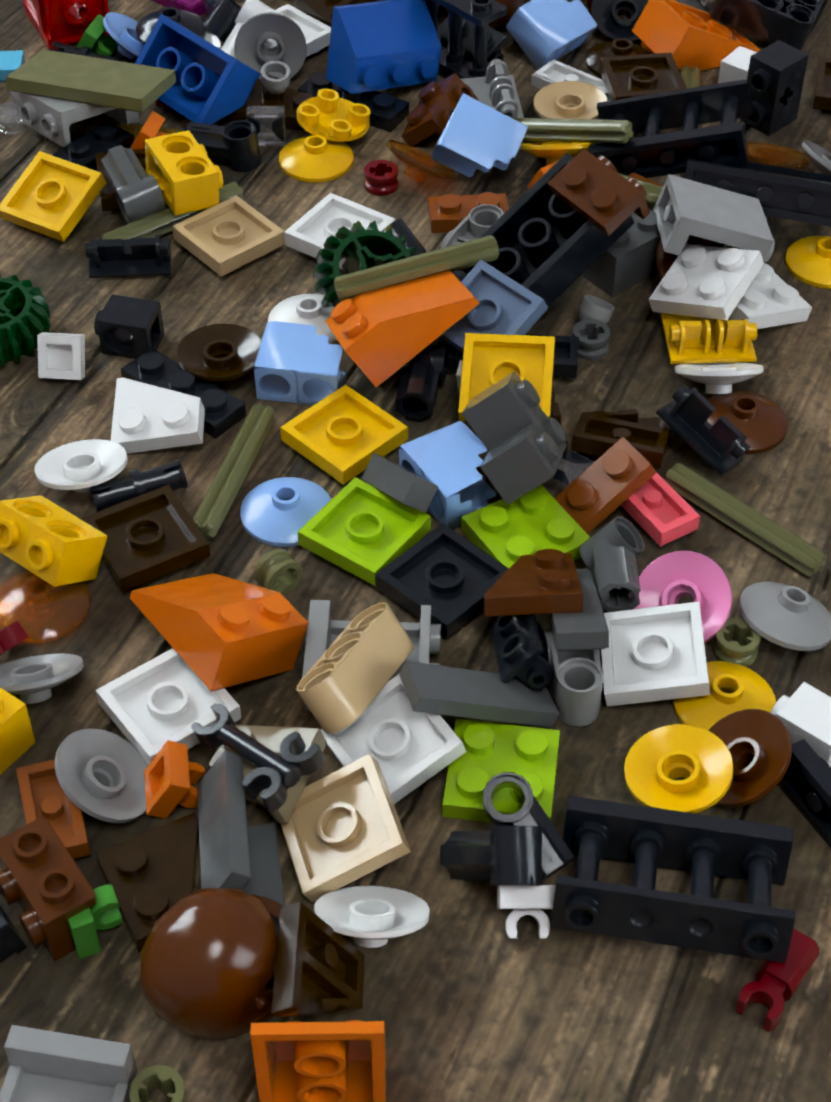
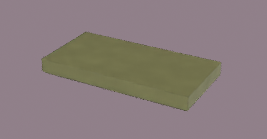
[5,49,176,113]

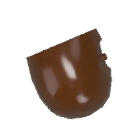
[140,888,283,1038]

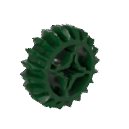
[313,220,418,308]
[0,274,51,368]

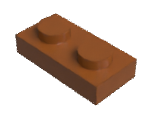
[428,192,509,233]
[554,437,657,534]
[16,759,91,859]

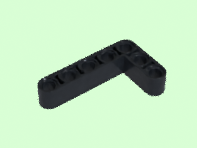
[709,0,824,50]

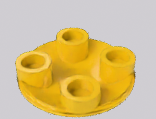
[296,88,371,142]

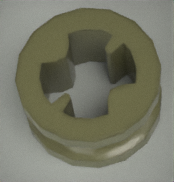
[253,548,303,596]
[713,618,761,667]
[129,1065,188,1102]

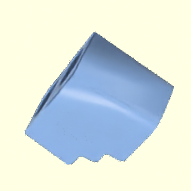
[506,0,598,70]
[431,93,528,177]
[254,321,347,405]
[399,421,497,529]

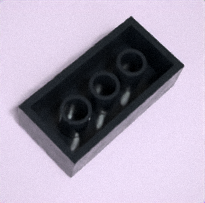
[452,153,634,307]

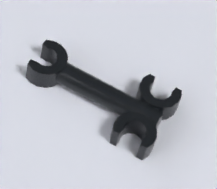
[191,703,325,813]

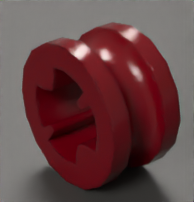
[364,160,398,196]

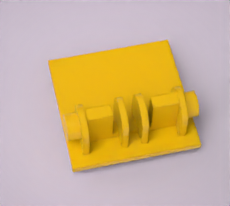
[660,313,757,364]

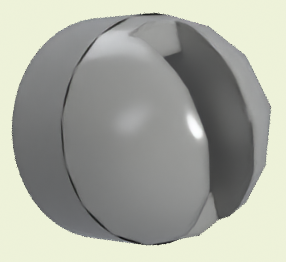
[261,61,290,94]
[578,295,615,325]

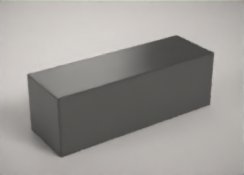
[361,453,439,513]

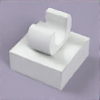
[37,332,85,380]
[497,885,556,938]

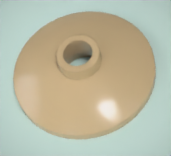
[533,81,607,119]

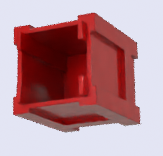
[23,0,109,50]

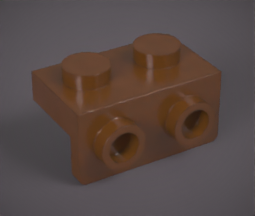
[401,73,478,147]
[548,148,650,236]
[0,817,97,961]

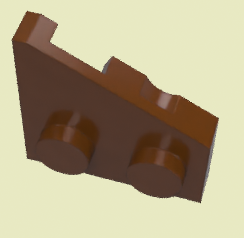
[484,549,583,616]

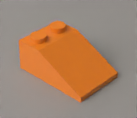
[632,0,761,71]
[325,270,480,388]
[130,573,309,691]
[250,1020,386,1102]

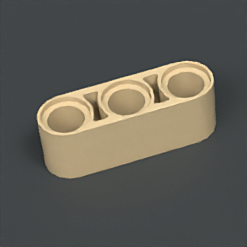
[296,602,414,734]

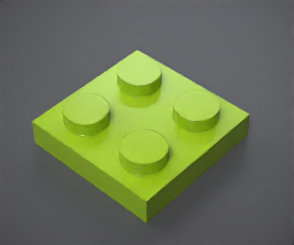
[298,477,431,586]
[461,485,590,568]
[442,719,560,823]

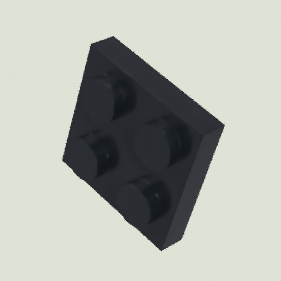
[376,524,509,638]

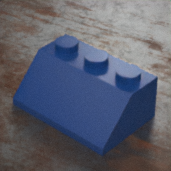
[326,0,442,94]
[135,14,261,125]

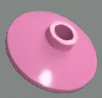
[634,551,732,643]

